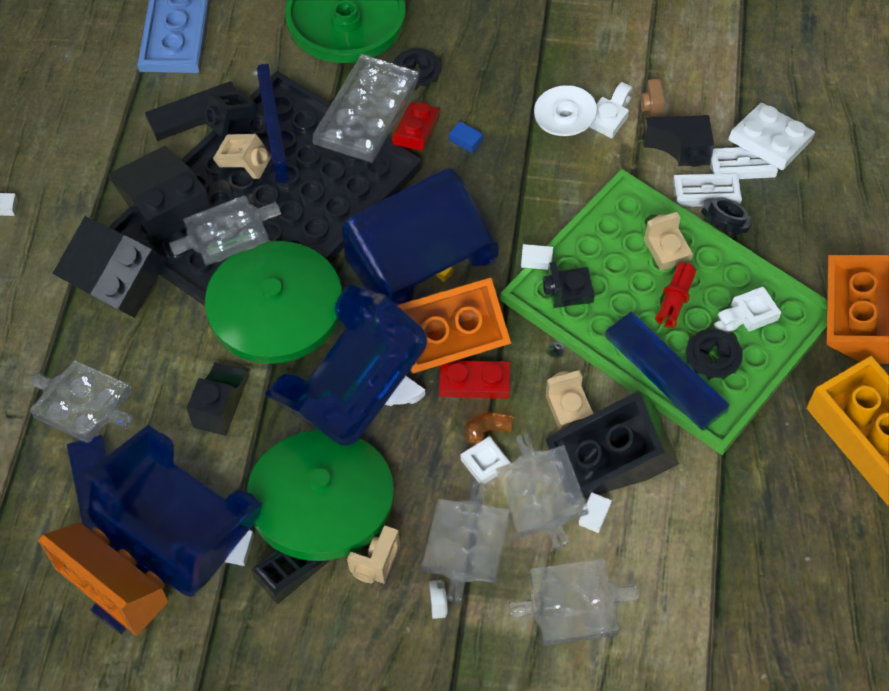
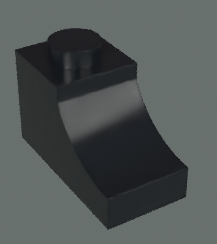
[642,115,714,167]
[187,362,249,436]

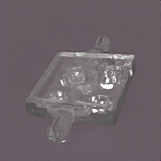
[169,195,281,265]
[30,360,133,443]
[496,433,589,550]
[422,482,511,603]
[509,559,639,646]

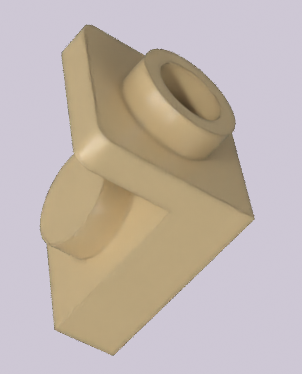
[213,134,271,179]
[644,212,693,271]
[545,370,593,431]
[347,525,400,584]

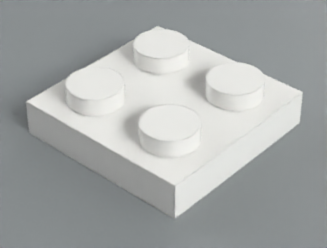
[728,102,815,170]

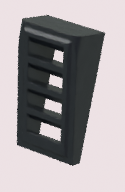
[251,550,330,604]

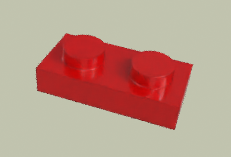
[393,102,440,151]
[439,361,510,399]

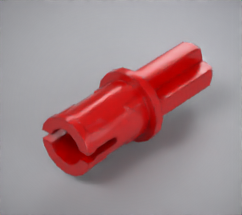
[655,262,696,328]

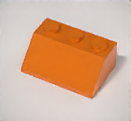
[827,255,889,364]
[388,278,511,374]
[38,522,168,637]

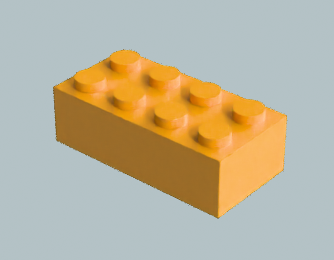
[806,356,889,506]

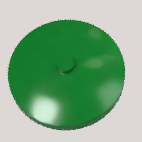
[285,0,406,63]
[205,241,343,364]
[247,430,394,561]

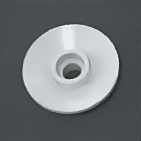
[534,86,597,136]

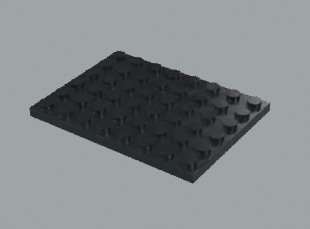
[109,71,422,306]

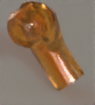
[464,413,514,444]

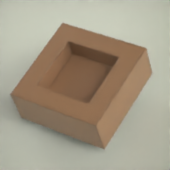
[641,79,665,118]

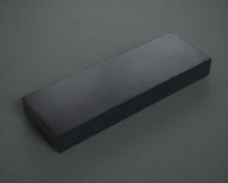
[145,81,237,141]

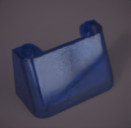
[342,168,499,316]
[265,284,427,446]
[83,425,262,597]

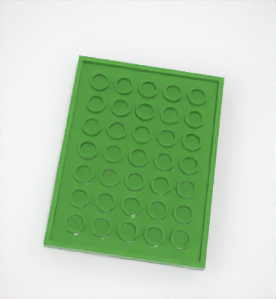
[500,169,827,455]

